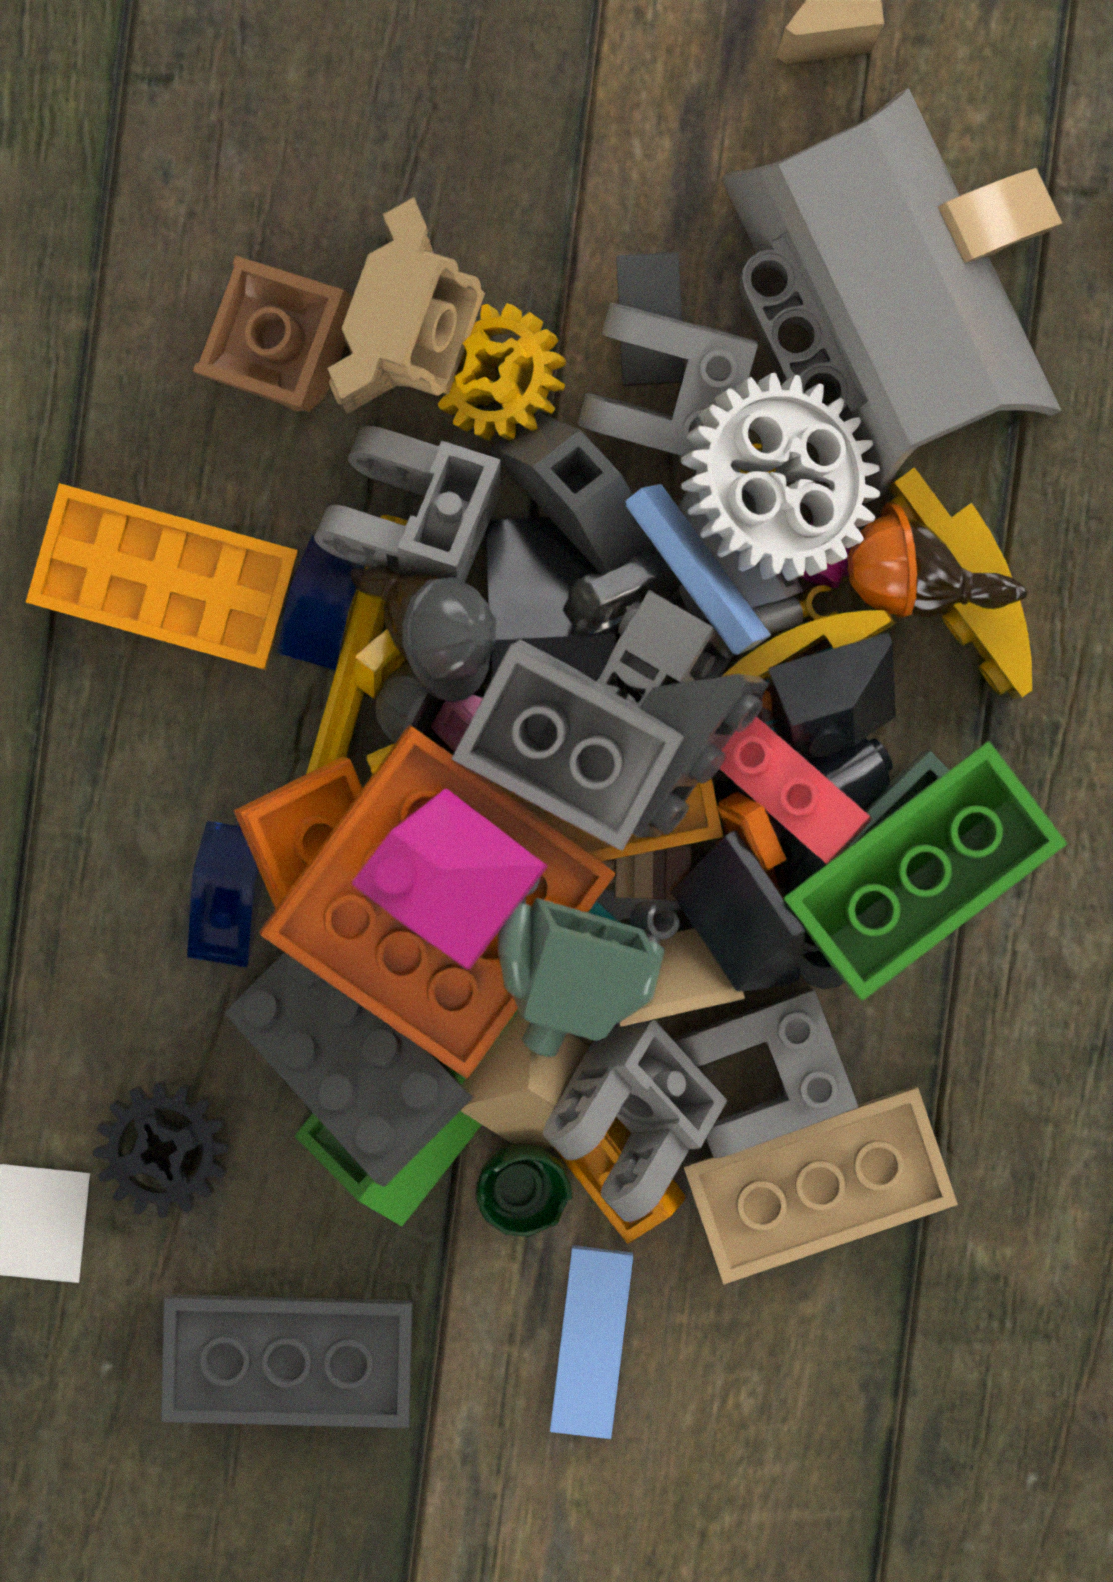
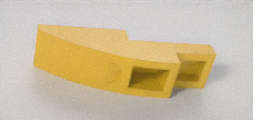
[889,467,1032,699]

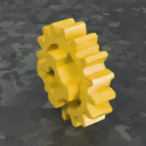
[437,303,566,441]

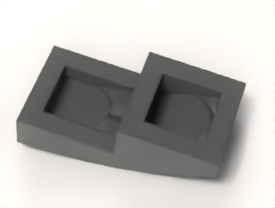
[616,252,684,386]

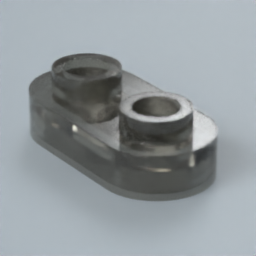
[563,551,682,635]

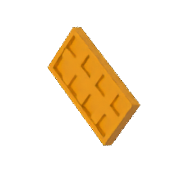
[26,483,300,670]

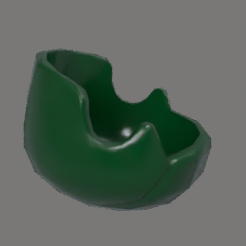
[475,1143,573,1237]

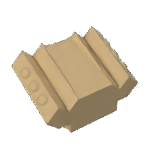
[327,197,485,415]

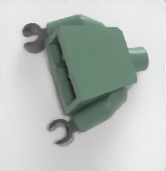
[498,879,679,1057]

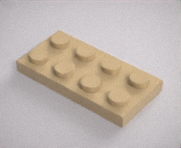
[683,1086,958,1285]

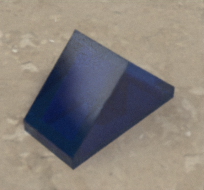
[277,535,365,671]

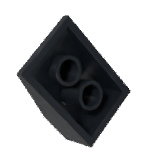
[485,517,618,688]

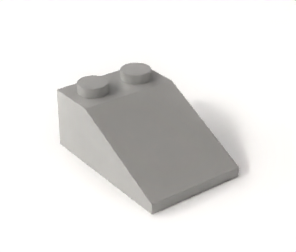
[452,639,684,851]

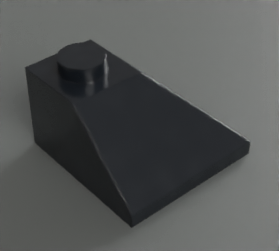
[768,633,896,760]

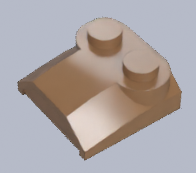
[193,255,352,413]

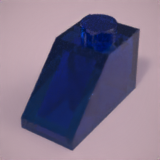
[187,821,263,968]

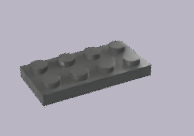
[224,952,473,1187]
[161,1294,413,1428]

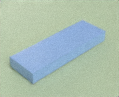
[625,484,771,655]
[550,1245,633,1439]

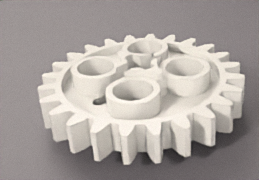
[681,373,880,581]

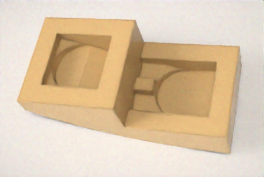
[938,168,1062,263]

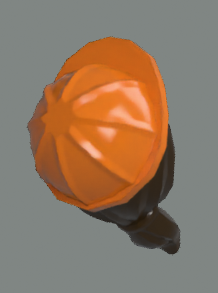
[847,502,1027,618]

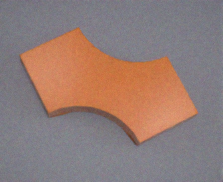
[715,792,786,898]

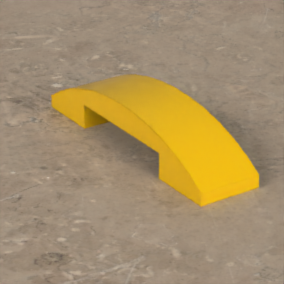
[721,610,896,679]

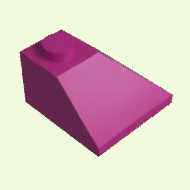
[352,789,548,970]

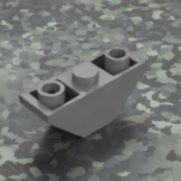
[491,412,657,585]
[632,674,769,837]

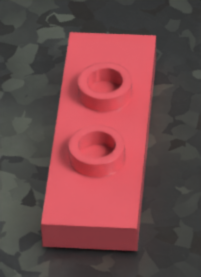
[719,717,872,864]

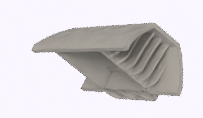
[721,88,1061,500]

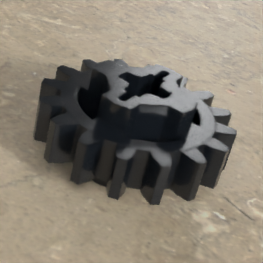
[93,1081,231,1218]

